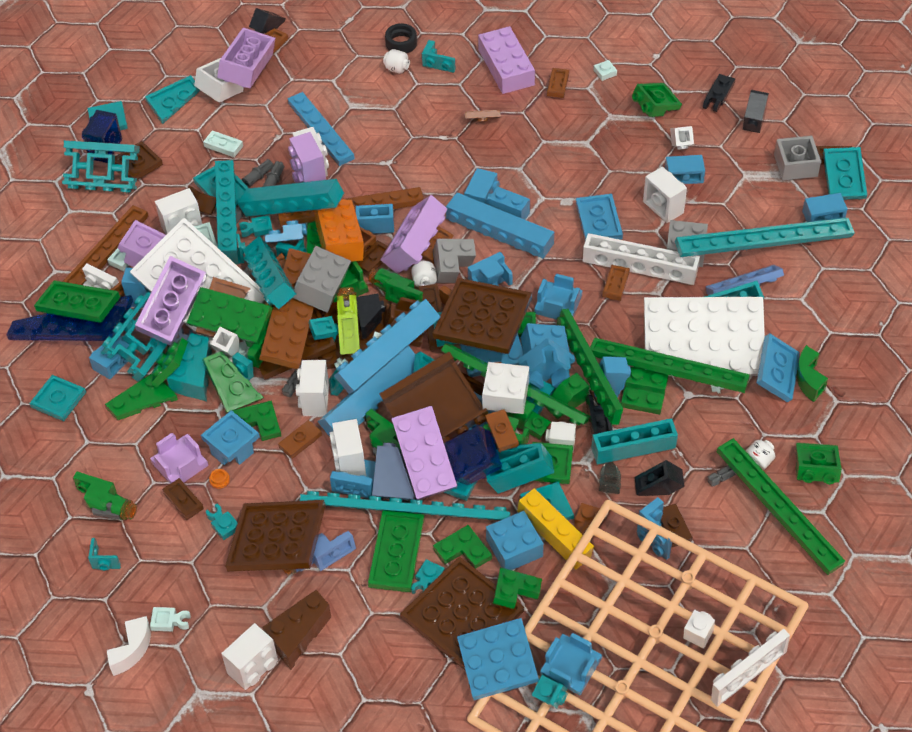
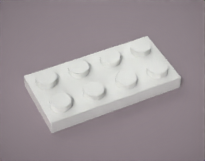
[711,629,790,707]

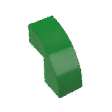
[796,345,828,402]

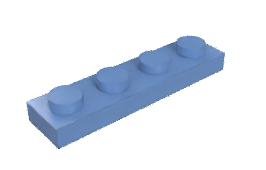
[705,265,784,295]

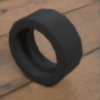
[385,23,417,53]

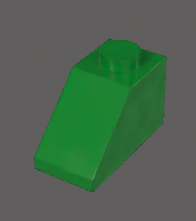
[545,373,589,419]

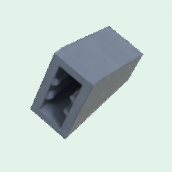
[372,443,416,501]

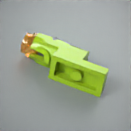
[337,287,360,355]

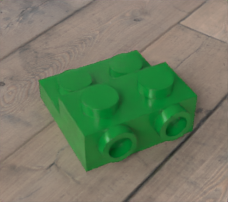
[632,83,682,117]
[621,367,669,415]
[795,443,842,484]

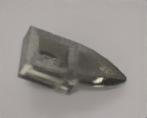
[599,462,621,494]

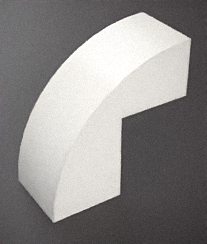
[211,327,239,363]
[107,616,151,676]

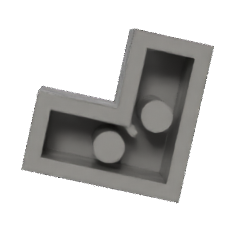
[433,239,476,283]

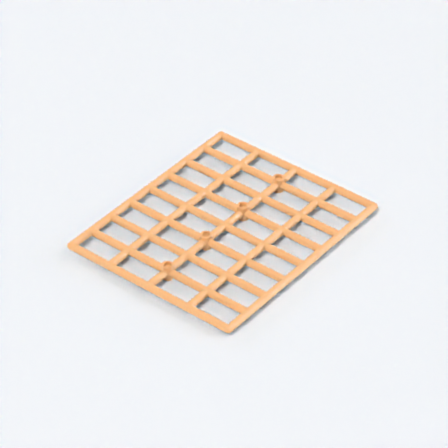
[467,500,808,732]

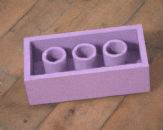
[478,26,535,94]
[217,28,275,88]
[288,132,326,183]
[380,195,447,274]
[135,256,206,346]
[392,406,457,500]

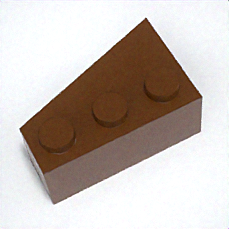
[262,590,331,670]

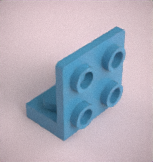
[330,459,376,498]
[637,497,672,560]

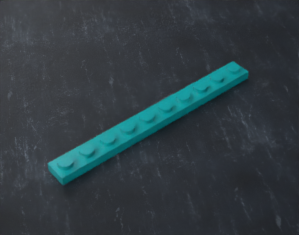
[674,218,855,257]
[300,491,511,520]

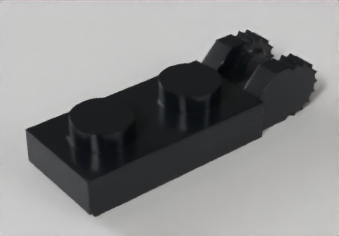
[703,74,735,112]
[586,395,613,436]

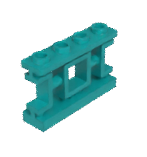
[62,140,140,192]
[101,292,167,382]

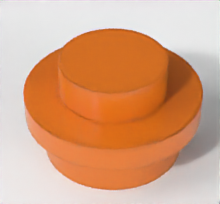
[209,469,230,489]

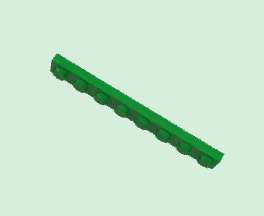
[557,309,623,425]
[590,337,750,393]
[441,344,590,426]
[716,438,845,575]

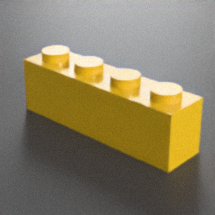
[517,488,594,570]

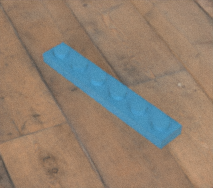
[287,92,355,166]

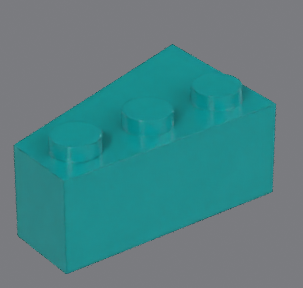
[167,333,212,402]
[483,443,554,494]

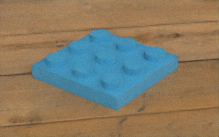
[457,618,539,700]

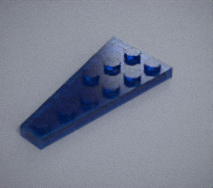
[6,295,133,341]

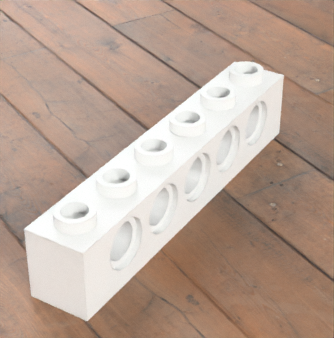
[583,233,700,285]

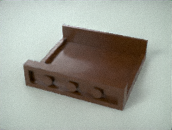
[379,352,488,446]

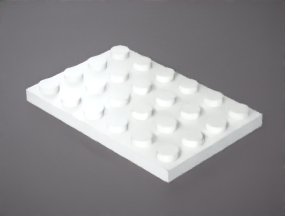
[130,218,265,351]
[644,297,765,376]

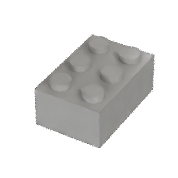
[293,246,351,313]

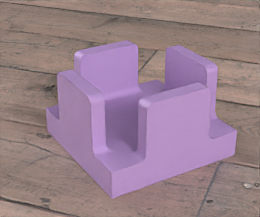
[118,220,166,267]
[150,433,208,484]

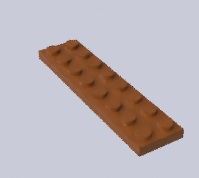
[259,248,314,369]

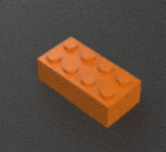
[315,199,364,261]

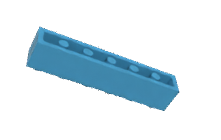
[446,192,554,259]
[334,299,440,394]
[317,345,415,437]

